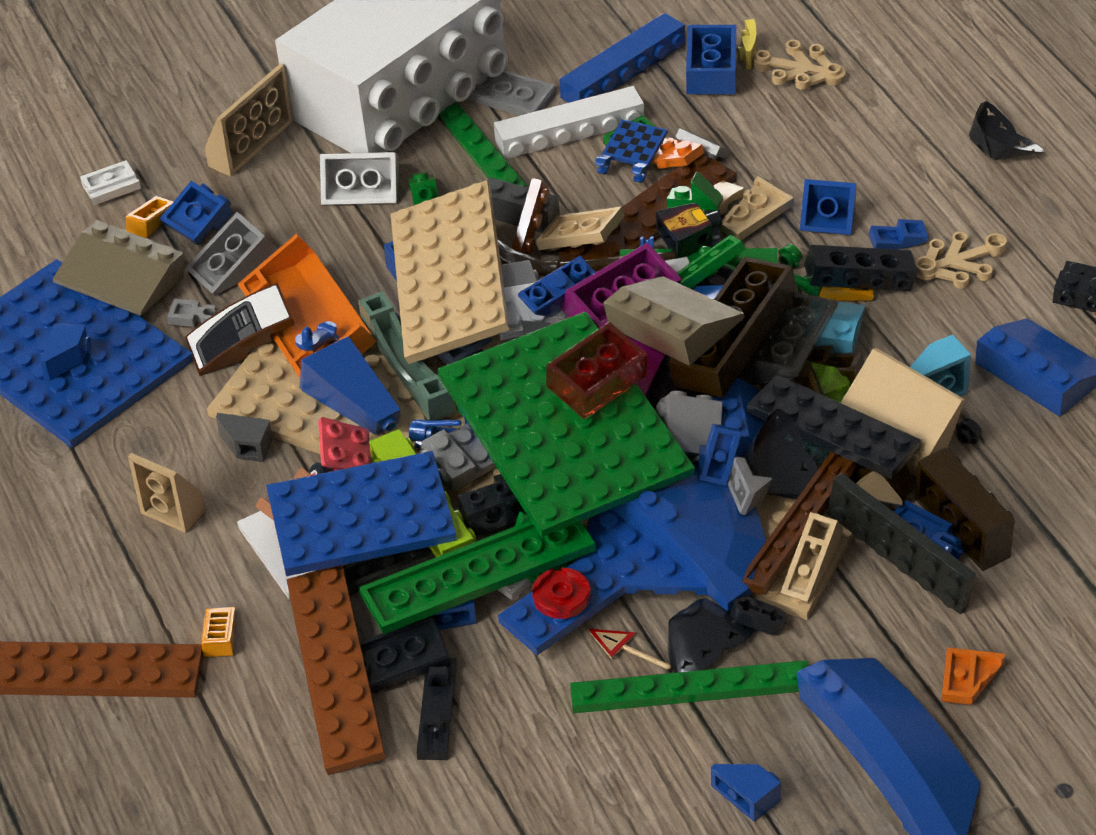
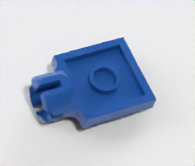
[894,500,963,560]

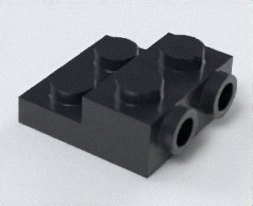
[1052,261,1096,312]

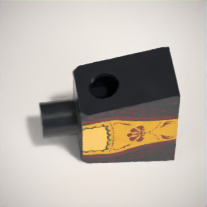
[656,203,722,259]

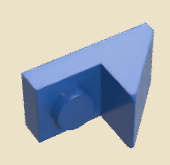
[698,423,742,486]

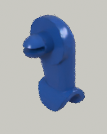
[295,321,339,351]

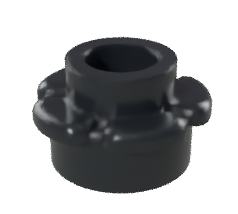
[956,418,982,444]

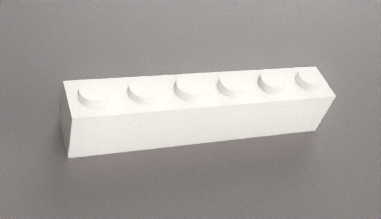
[494,86,644,159]

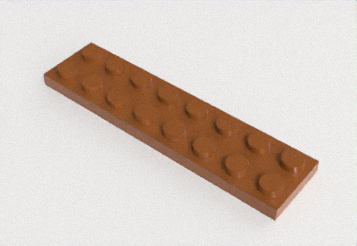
[286,565,386,775]
[0,641,204,698]

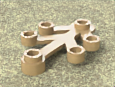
[753,40,845,90]
[915,231,1007,289]

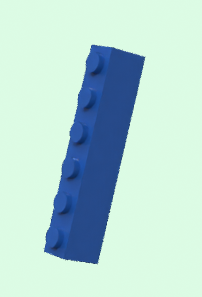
[559,13,685,103]

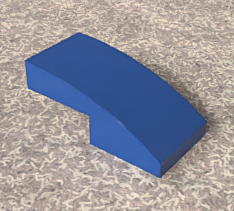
[868,219,929,250]

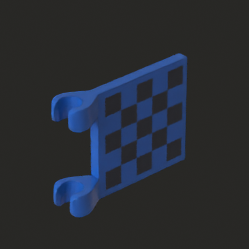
[595,119,668,183]

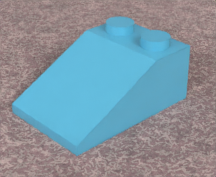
[799,298,866,353]
[910,334,971,396]

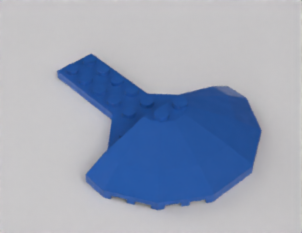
[498,460,766,655]

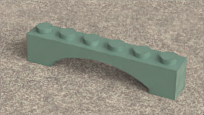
[358,291,455,420]

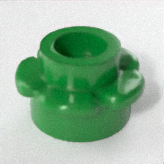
[778,244,803,268]

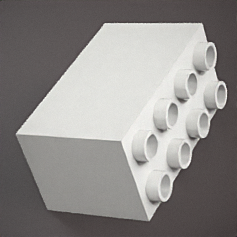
[275,0,508,153]

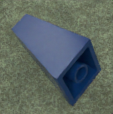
[300,336,401,435]

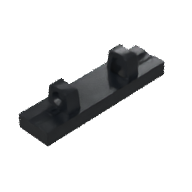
[416,658,457,760]

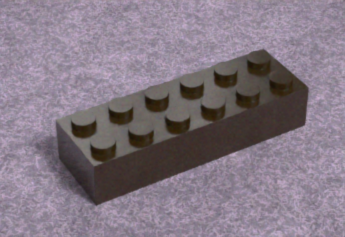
[669,257,797,398]

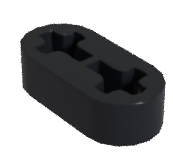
[730,596,787,635]

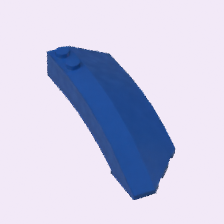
[797,658,981,835]

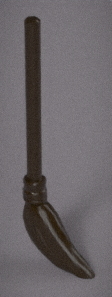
[498,240,677,277]

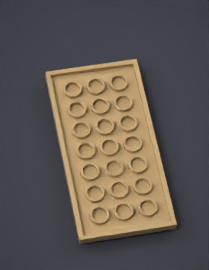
[391,180,510,364]

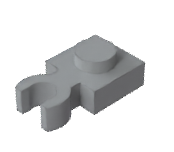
[167,299,217,327]

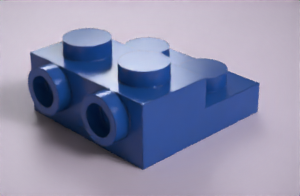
[160,181,233,245]

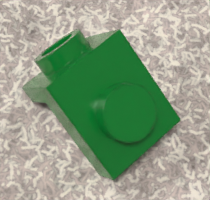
[408,172,438,205]

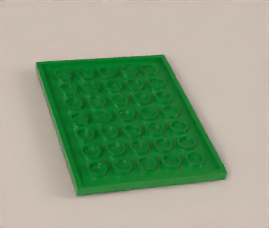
[438,311,695,537]

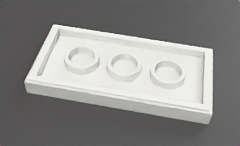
[237,511,316,600]

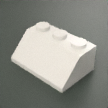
[320,152,399,205]

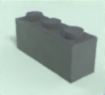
[487,177,560,233]

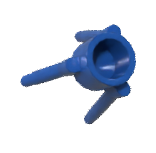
[409,419,462,449]

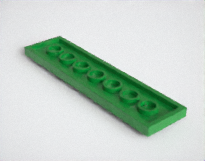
[359,521,596,635]

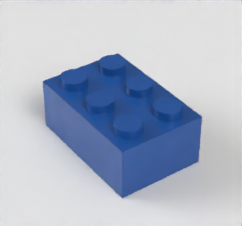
[686,25,737,95]

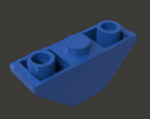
[518,256,596,317]

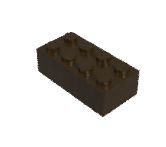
[915,447,1015,571]

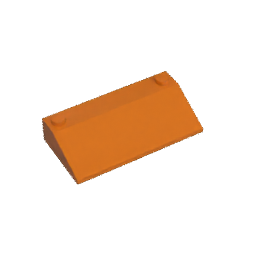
[238,233,377,378]

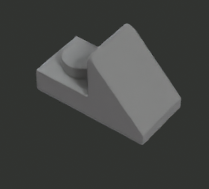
[727,457,773,515]

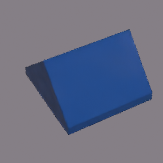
[800,179,856,235]

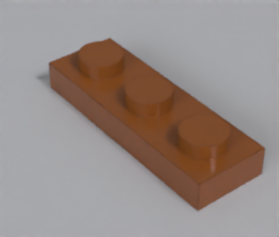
[511,178,550,254]

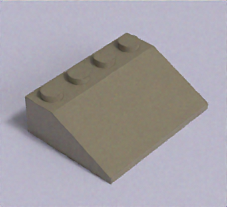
[53,220,184,316]
[603,276,745,366]

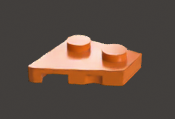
[651,138,704,169]
[941,647,1005,705]

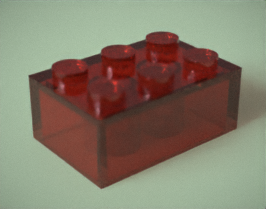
[546,322,648,419]

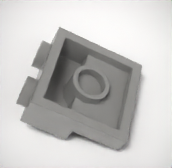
[419,424,497,492]

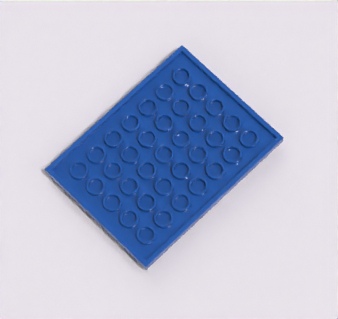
[0,259,194,448]

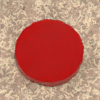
[532,568,591,619]

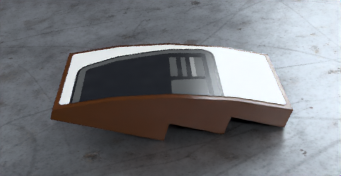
[185,282,295,376]

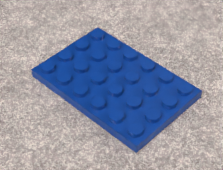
[266,451,457,577]

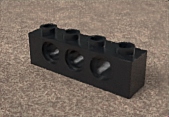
[804,245,918,291]
[458,480,526,536]

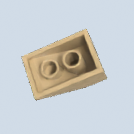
[128,453,205,533]

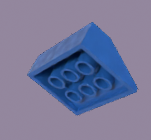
[975,318,1096,417]

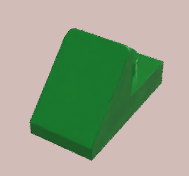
[667,172,723,211]

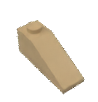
[780,512,843,603]

